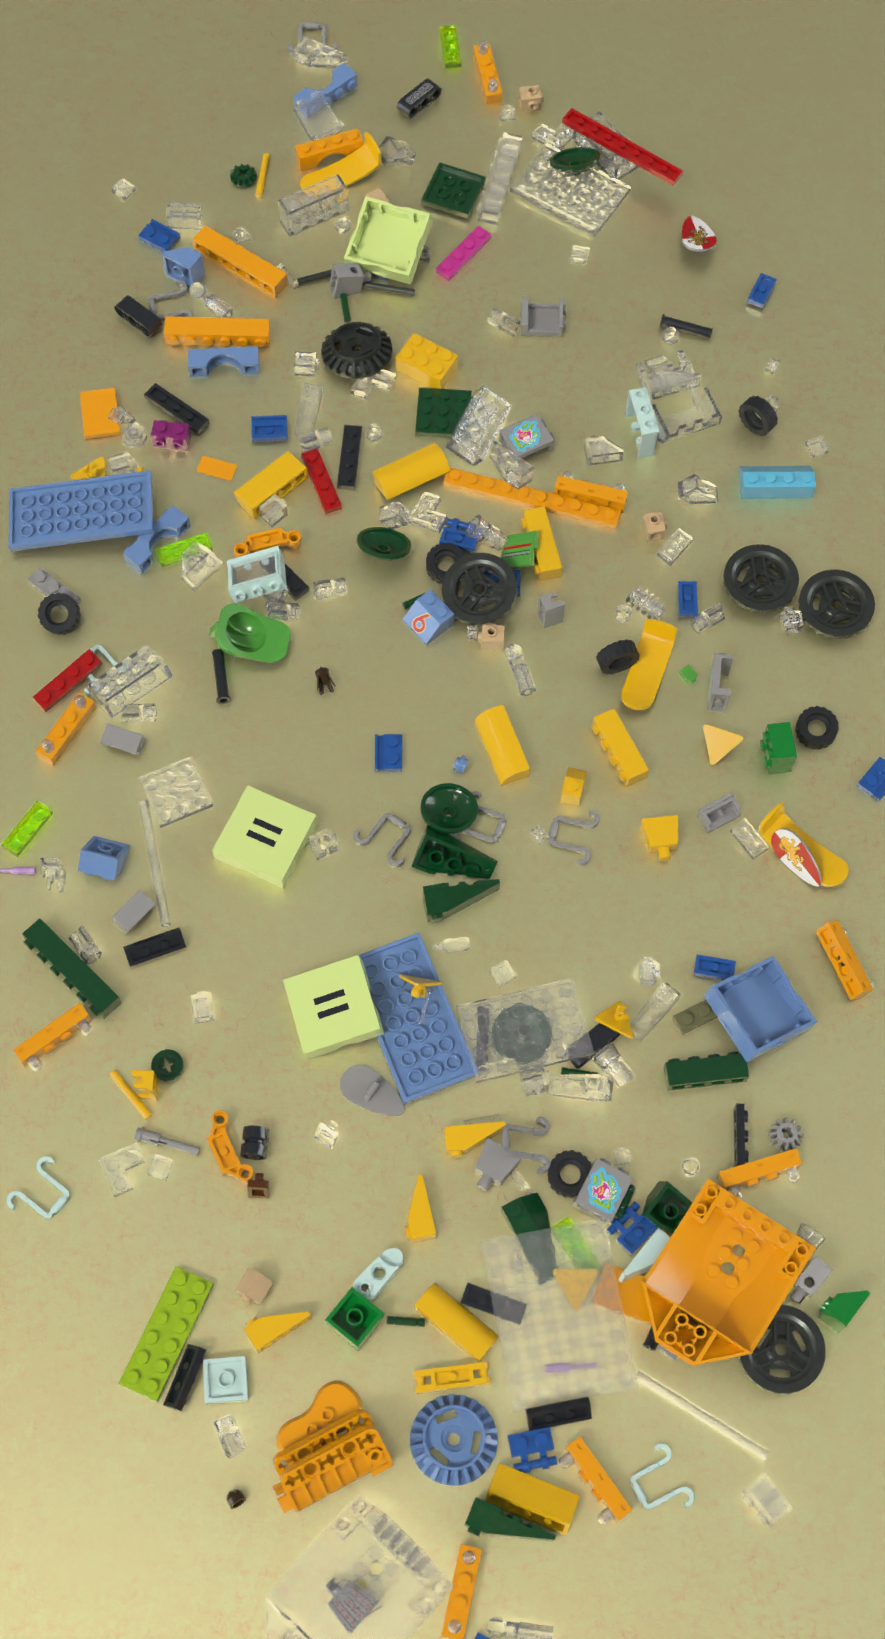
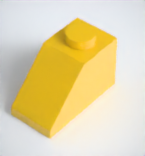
[560,767,587,806]

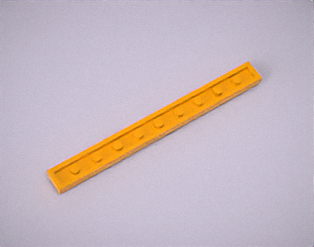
[444,467,621,529]

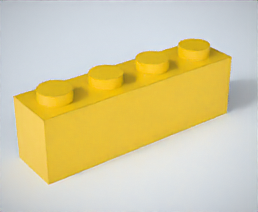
[520,506,562,581]
[592,708,649,787]

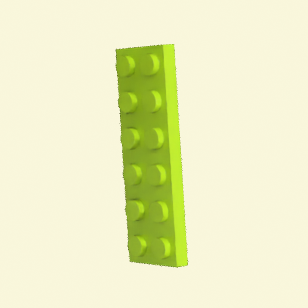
[118,1266,214,1402]

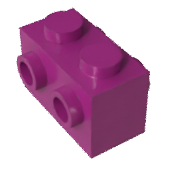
[151,420,191,451]

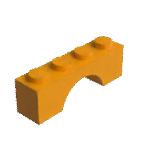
[295,128,363,172]

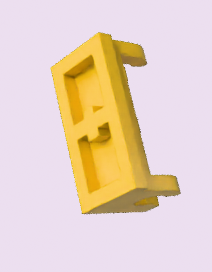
[131,1070,159,1101]

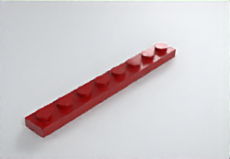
[562,108,683,186]

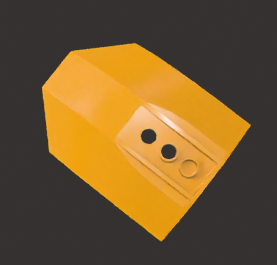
[642,1179,816,1366]

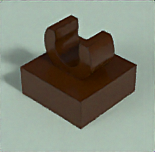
[247,1173,270,1198]

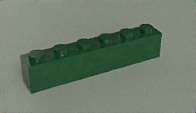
[22,918,122,1019]

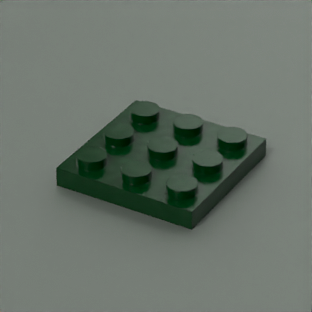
[421,162,486,219]
[415,387,472,439]

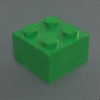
[760,722,797,774]

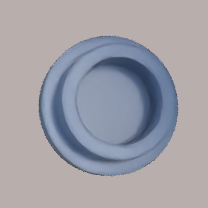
[453,755,469,773]

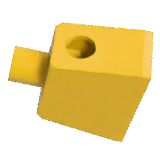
[640,815,678,862]

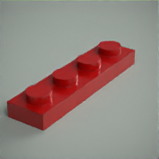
[301,448,342,514]
[33,649,103,712]

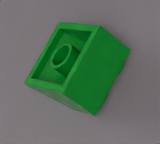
[325,1287,385,1351]
[818,1290,870,1334]

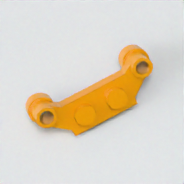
[234,527,302,557]
[206,1110,254,1183]

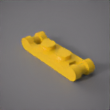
[413,1362,491,1394]

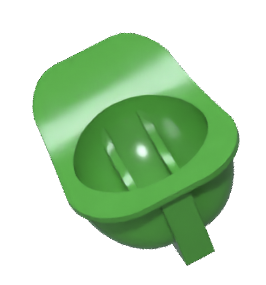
[209,604,291,663]

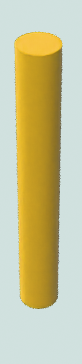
[255,153,270,197]
[109,1069,152,1120]

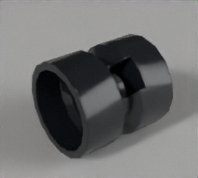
[240,1125,270,1160]

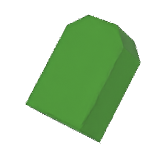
[679,664,697,684]

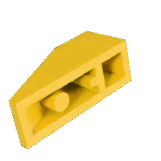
[444,1121,506,1158]
[404,1174,436,1244]
[244,1311,312,1354]

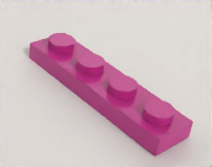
[436,226,492,281]

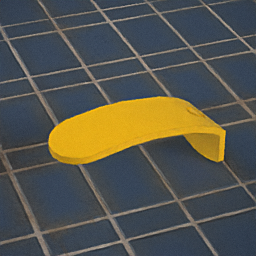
[300,132,381,198]
[621,619,678,711]
[759,802,849,887]

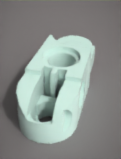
[353,1248,403,1302]

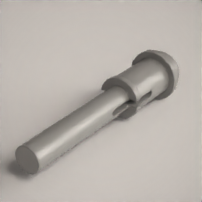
[134,1126,200,1155]

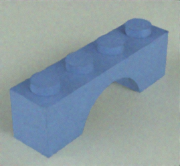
[294,62,357,119]
[188,346,260,377]
[123,506,191,575]

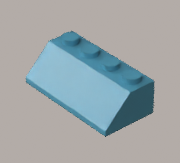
[739,466,816,499]

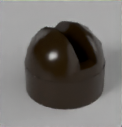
[227,1489,246,1509]

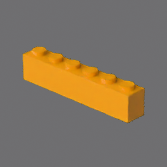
[193,226,288,298]
[164,316,271,347]

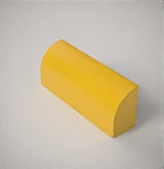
[372,443,451,500]
[234,451,308,520]
[474,704,530,786]
[414,1283,500,1363]
[485,1463,580,1536]

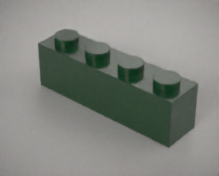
[663,1052,749,1091]

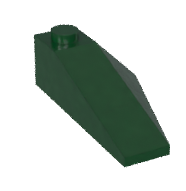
[411,825,498,879]
[423,879,500,923]
[642,1181,692,1233]
[501,1192,558,1285]
[465,1497,556,1542]

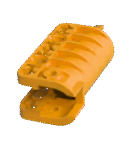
[272,1409,394,1513]

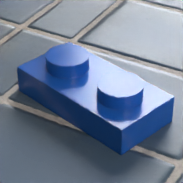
[747,273,777,309]
[677,581,698,617]
[693,954,736,980]

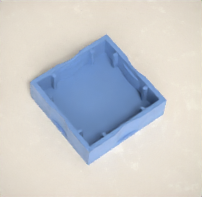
[704,956,817,1063]

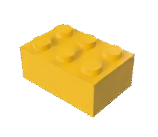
[395,333,459,389]

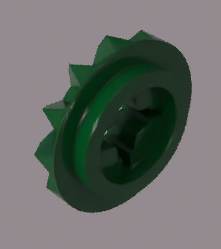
[230,163,257,187]
[151,1049,184,1082]

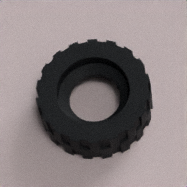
[738,396,778,436]
[426,543,465,584]
[38,593,81,635]
[596,639,640,674]
[795,706,839,750]
[547,1150,592,1198]

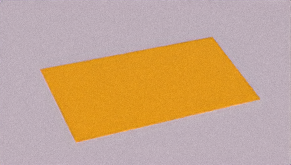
[196,455,238,481]

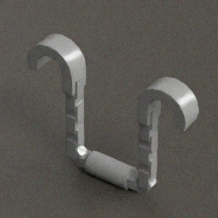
[287,22,337,56]
[148,280,193,320]
[452,791,507,844]
[548,810,599,866]
[354,813,411,868]
[502,1116,551,1174]

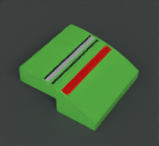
[501,531,539,569]

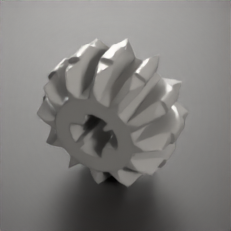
[768,1117,804,1152]

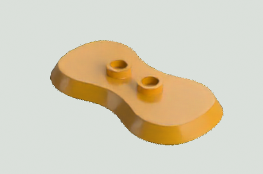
[276,1381,363,1461]

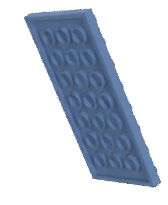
[8,470,154,552]
[359,933,479,1104]

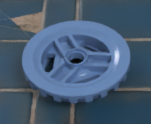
[410,1394,498,1486]

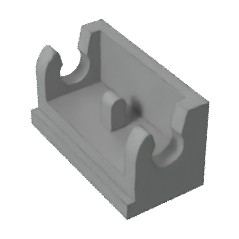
[537,593,565,628]
[100,723,146,755]
[697,792,741,833]
[112,890,156,933]

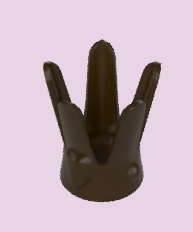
[315,667,336,695]

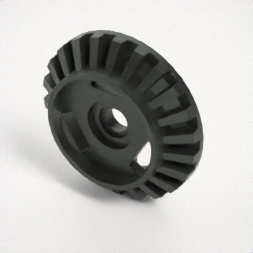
[321,322,393,379]
[723,544,799,613]
[442,553,517,625]
[798,569,875,639]
[739,1305,826,1394]

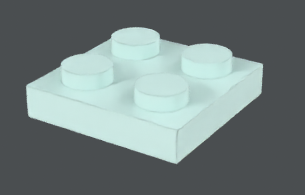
[203,1356,248,1404]

